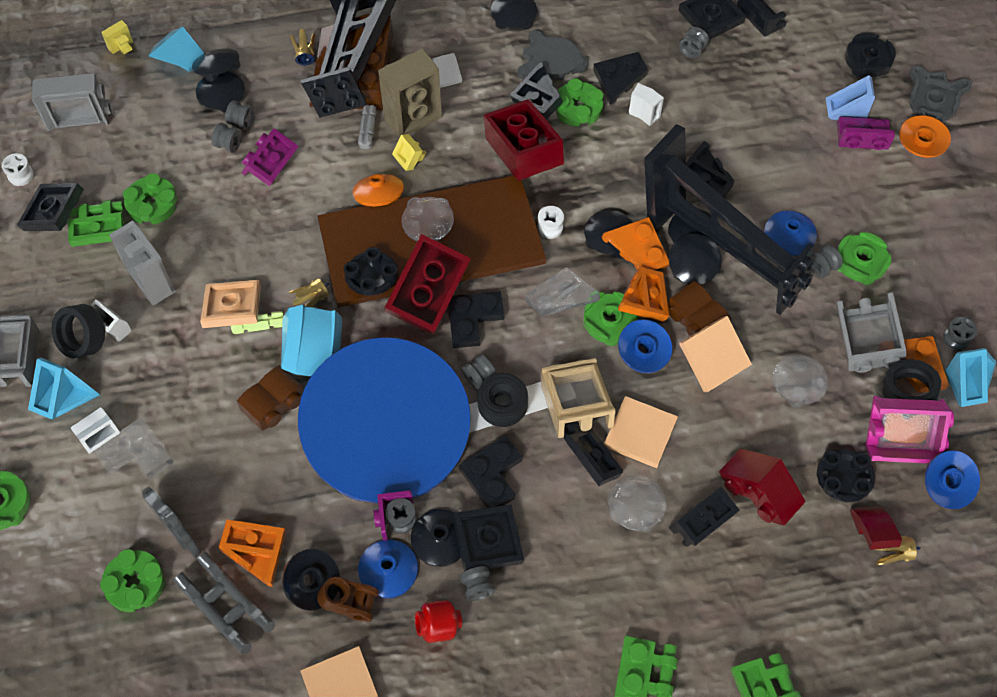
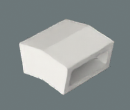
[629,83,664,126]
[91,299,131,342]
[70,407,120,454]

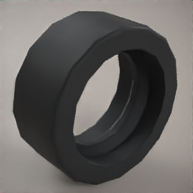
[51,304,105,359]
[883,359,941,415]

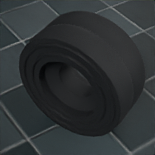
[477,373,528,427]

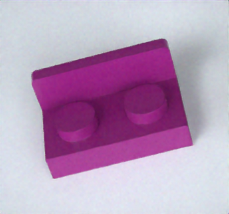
[837,117,895,150]
[241,128,299,187]

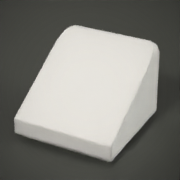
[432,53,462,88]

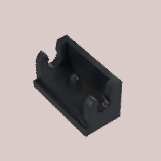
[736,0,787,37]
[669,487,740,547]

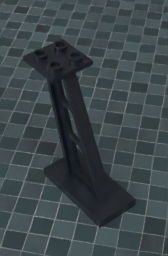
[301,0,396,118]
[644,124,815,315]

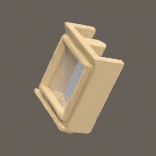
[541,358,615,438]

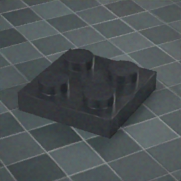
[678,0,746,40]
[17,183,84,231]
[452,504,524,572]

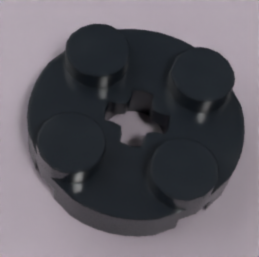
[845,33,896,77]

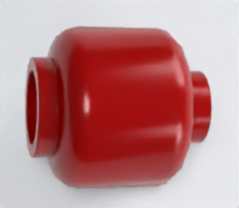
[415,600,462,643]

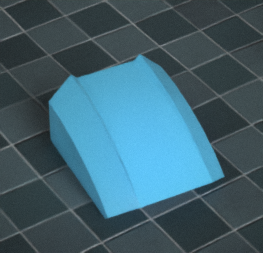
[281,305,342,377]

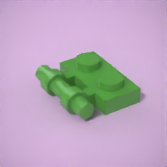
[68,200,124,247]
[614,636,678,697]
[730,653,802,697]

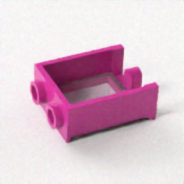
[865,396,954,463]

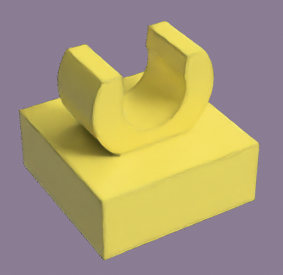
[101,20,133,55]
[392,134,427,171]

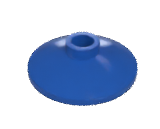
[764,211,817,256]
[618,320,672,373]
[925,450,980,509]
[358,540,418,598]

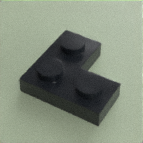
[448,291,504,348]
[459,435,522,508]

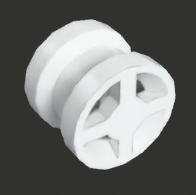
[2,153,34,186]
[537,206,564,239]

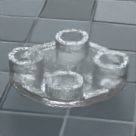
[401,197,454,241]
[771,355,828,407]
[608,476,666,532]

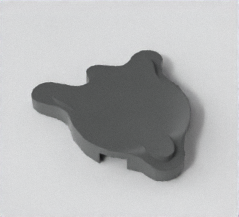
[517,30,588,80]
[909,65,972,122]
[142,487,201,558]

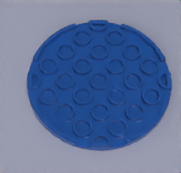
[298,338,470,503]

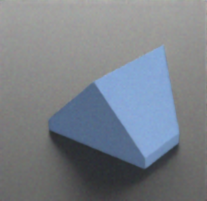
[826,75,875,120]

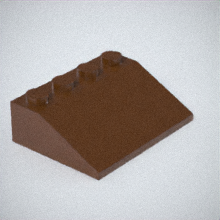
[309,14,393,110]

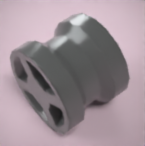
[679,27,709,58]
[225,100,255,130]
[212,123,242,153]
[811,245,843,278]
[943,316,978,351]
[462,354,496,390]
[385,498,416,534]
[460,566,495,601]

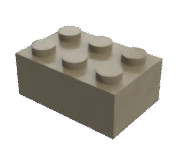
[378,48,442,138]

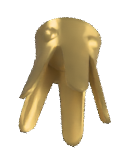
[290,29,316,66]
[289,278,330,308]
[875,536,921,565]

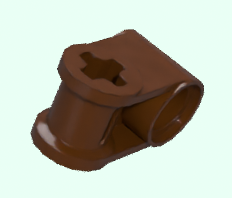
[317,577,380,622]

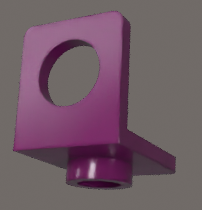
[373,490,413,541]

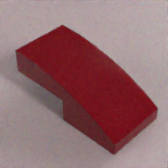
[850,505,902,550]

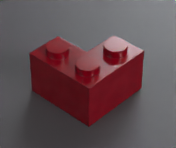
[719,448,806,526]

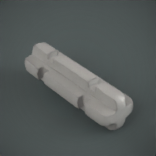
[358,105,377,150]

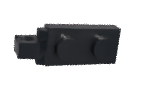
[564,421,623,486]

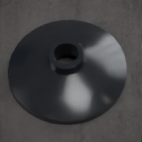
[411,509,461,567]
[282,549,340,611]

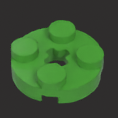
[556,79,603,126]
[123,173,178,224]
[837,232,892,285]
[583,292,638,346]
[0,471,30,530]
[100,549,165,612]

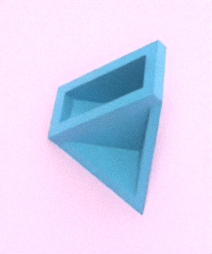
[148,26,204,72]
[945,348,997,407]
[28,357,100,419]

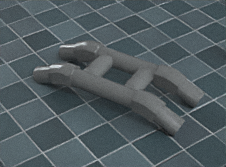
[173,551,275,654]

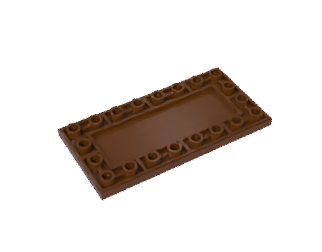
[317,175,546,308]

